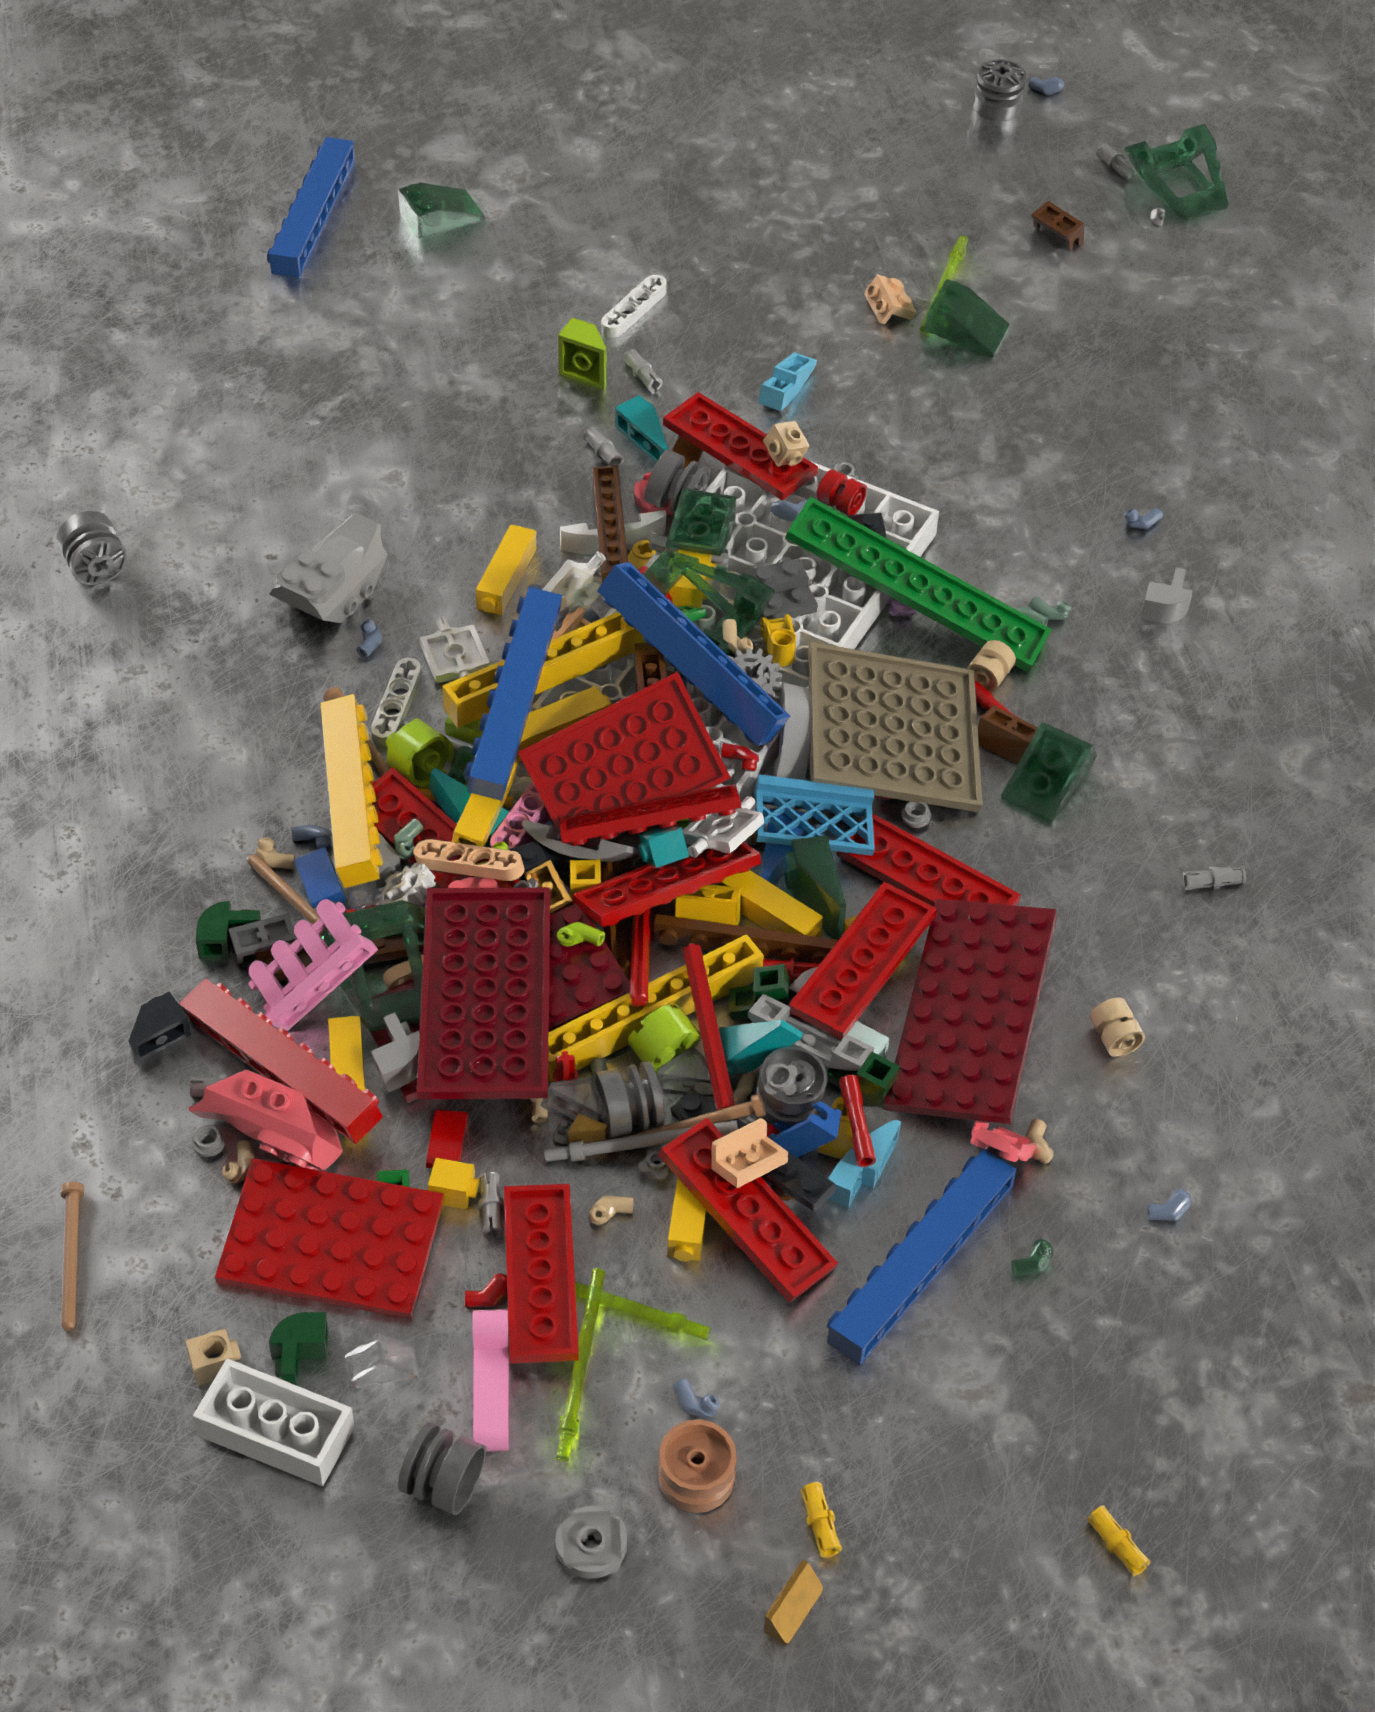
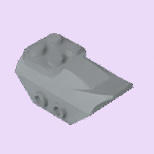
[269,513,388,623]

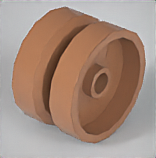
[658,1419,737,1513]

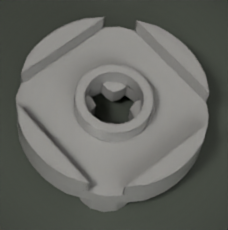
[555,1505,627,1578]

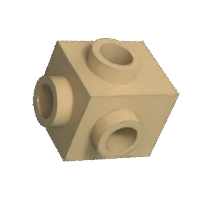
[763,421,810,466]

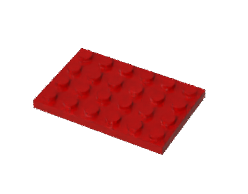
[518,671,731,858]
[215,1158,444,1319]

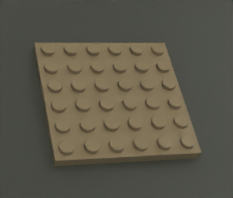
[808,642,983,812]

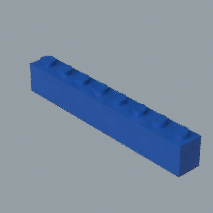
[267,137,355,278]
[597,562,790,746]
[464,587,562,801]
[827,1149,1016,1366]

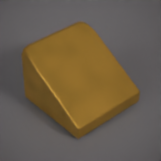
[568,1114,608,1146]

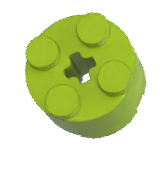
[386,718,454,788]
[628,1004,701,1079]

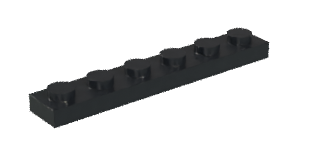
[670,1088,836,1213]

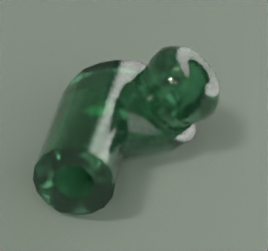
[448,746,473,786]
[1011,1239,1054,1277]

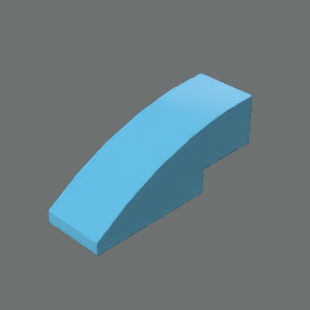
[758,352,817,411]
[828,1119,901,1208]

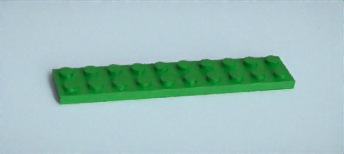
[785,497,1052,673]

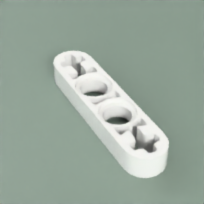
[601,275,667,338]
[371,657,421,747]

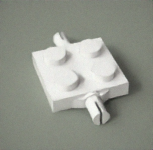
[542,551,606,616]
[420,616,490,684]
[682,796,764,858]

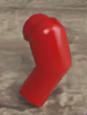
[465,1273,507,1308]

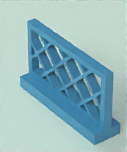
[752,774,875,856]

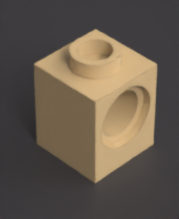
[185,1328,241,1386]

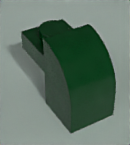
[195,901,261,959]
[729,964,789,1020]
[827,1051,900,1107]
[269,1312,329,1386]

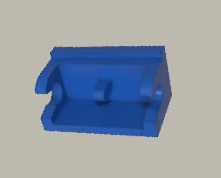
[294,847,350,909]
[768,1102,841,1158]

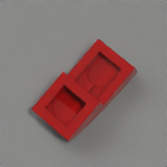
[426,1110,468,1168]

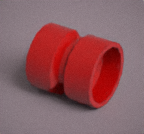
[816,469,867,515]

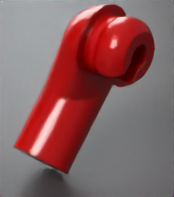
[721,743,759,772]

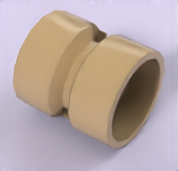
[966,640,1016,692]
[1090,998,1146,1057]

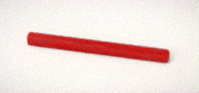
[630,908,651,1007]
[683,943,735,1110]

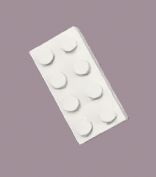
[193,1358,355,1487]

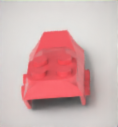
[189,1069,343,1171]

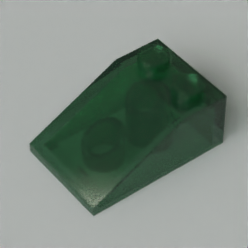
[398,182,485,240]
[924,278,1010,358]
[666,488,737,556]
[1001,722,1097,822]
[784,835,846,940]

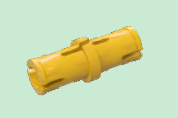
[800,1482,842,1558]
[1087,1506,1151,1576]

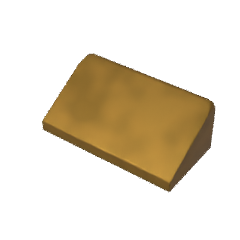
[524,860,574,915]
[764,1560,823,1645]

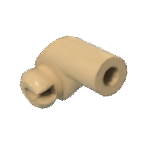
[722,619,753,654]
[588,1196,634,1225]

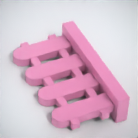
[248,899,378,1031]

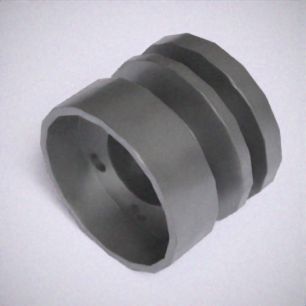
[974,59,1026,121]
[644,449,710,518]
[56,511,127,585]
[755,1047,827,1131]
[594,1061,665,1138]
[398,1422,486,1515]

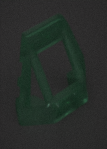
[1124,124,1229,221]
[643,549,775,656]
[321,900,426,1032]

